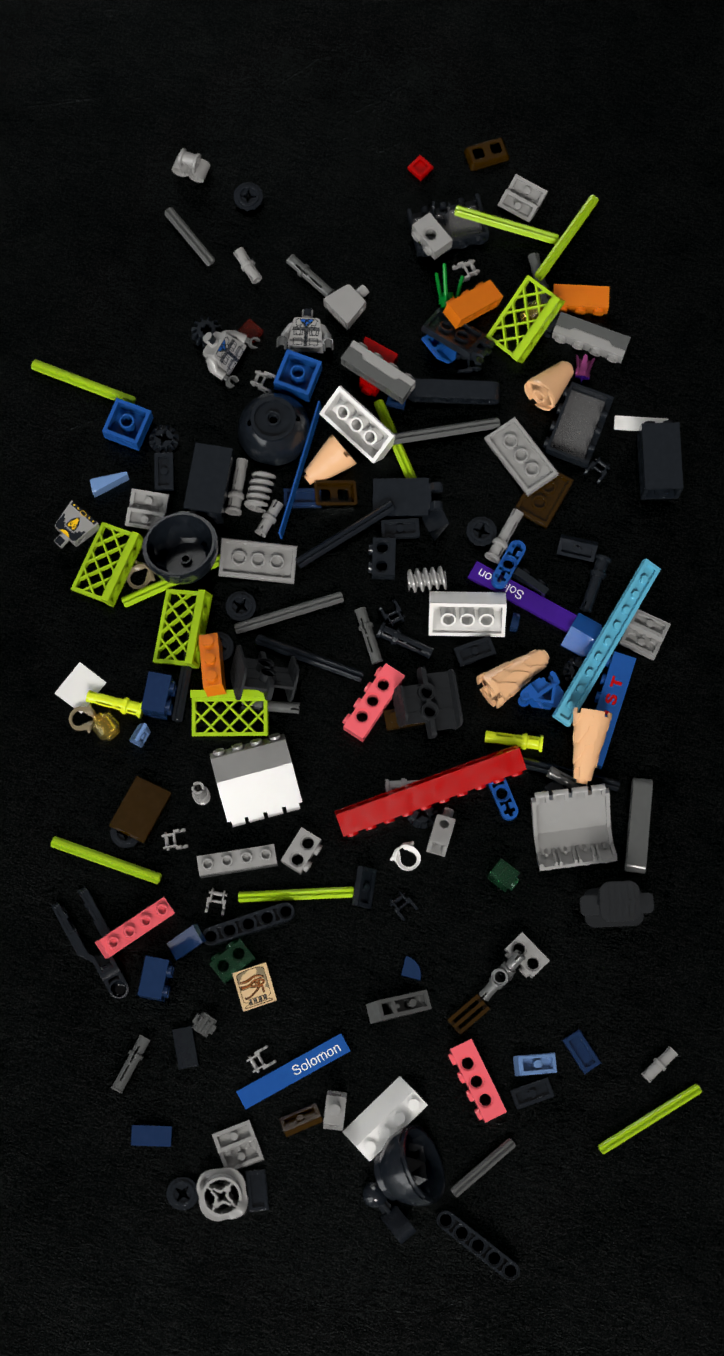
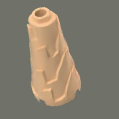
[476,649,550,708]
[572,707,612,785]

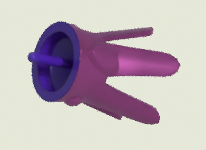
[575,354,595,383]

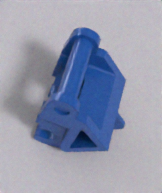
[518,671,564,710]

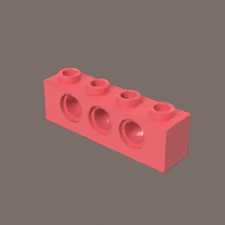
[343,663,405,742]
[95,897,175,959]
[448,1039,507,1123]

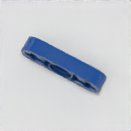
[491,540,526,589]
[488,778,518,821]

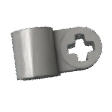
[172,148,210,183]

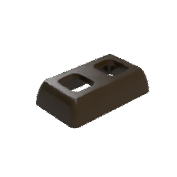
[464,137,509,171]
[314,480,357,506]

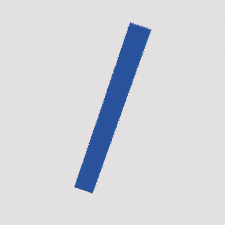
[278,401,322,539]

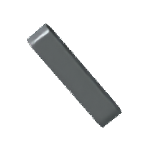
[625,778,653,874]

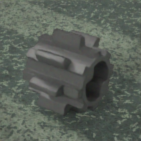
[191,1011,217,1037]

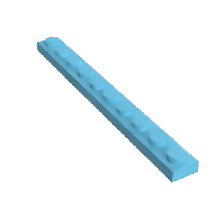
[552,558,661,727]

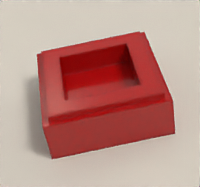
[407,155,433,181]

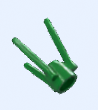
[435,263,464,309]

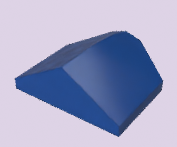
[421,335,458,364]
[561,613,602,658]

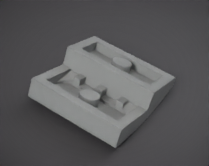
[497,174,548,223]
[125,488,170,530]
[619,609,671,661]
[212,1120,265,1170]

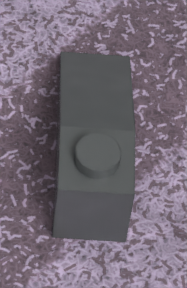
[366,990,432,1024]

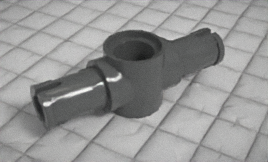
[479,950,526,1001]

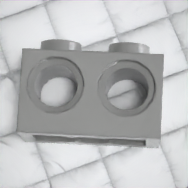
[281,827,323,874]
[504,932,550,978]

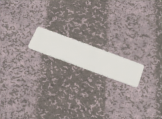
[614,416,668,431]

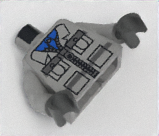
[276,309,334,353]
[203,330,260,388]

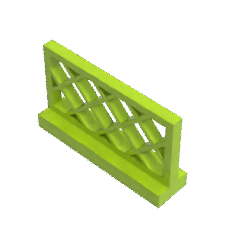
[486,275,566,363]
[71,522,144,607]
[153,589,213,669]
[190,689,269,736]

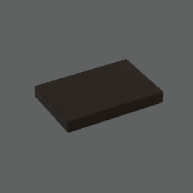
[514,470,574,529]
[109,776,171,843]

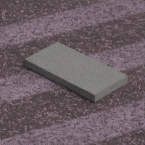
[484,417,559,496]
[218,538,297,584]

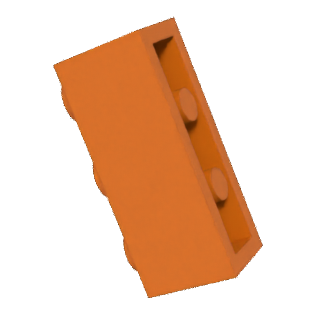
[443,280,503,329]
[552,284,610,316]
[198,633,226,697]

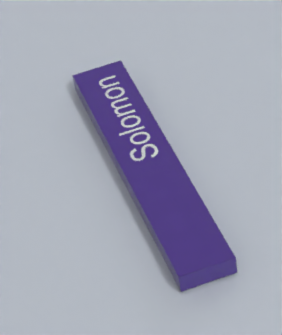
[467,561,577,633]

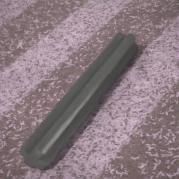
[164,207,215,266]
[450,1138,516,1197]

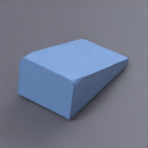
[90,471,129,497]
[129,723,151,748]
[513,1053,557,1076]

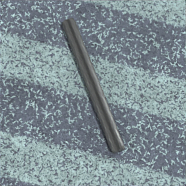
[393,417,500,445]
[234,592,344,634]

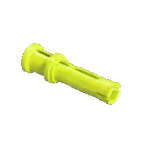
[86,690,143,719]
[484,730,544,752]

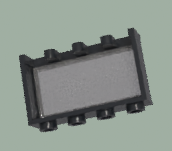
[407,193,489,257]
[543,382,614,469]

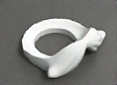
[390,841,421,871]

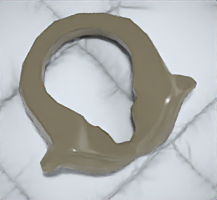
[127,560,156,590]
[69,704,97,733]

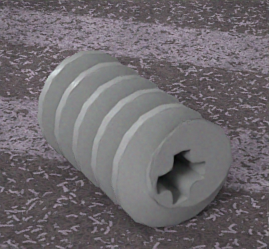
[244,471,276,513]
[407,566,447,593]

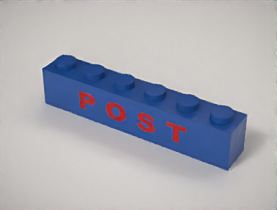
[592,651,637,769]

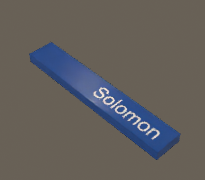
[237,1034,350,1109]

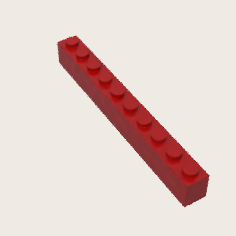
[334,745,527,837]

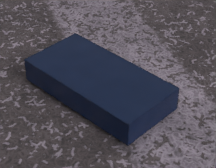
[284,488,321,508]
[167,924,206,960]
[562,1030,601,1074]
[131,1125,173,1147]

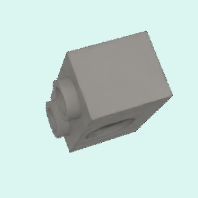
[411,212,452,260]

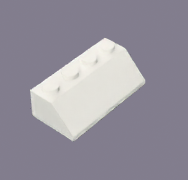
[319,385,396,464]
[429,591,507,637]
[343,1076,428,1162]

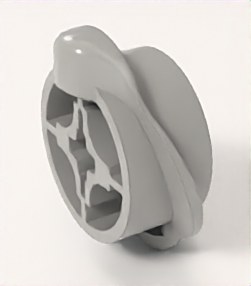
[197,1167,248,1221]

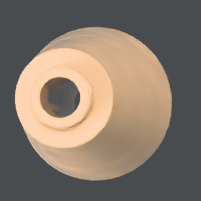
[524,361,574,411]
[304,435,356,485]

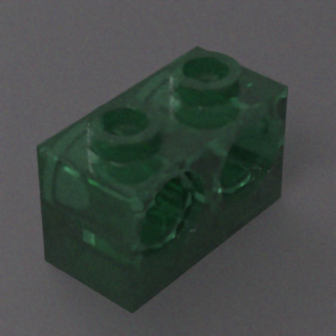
[487,858,520,892]
[209,940,256,984]

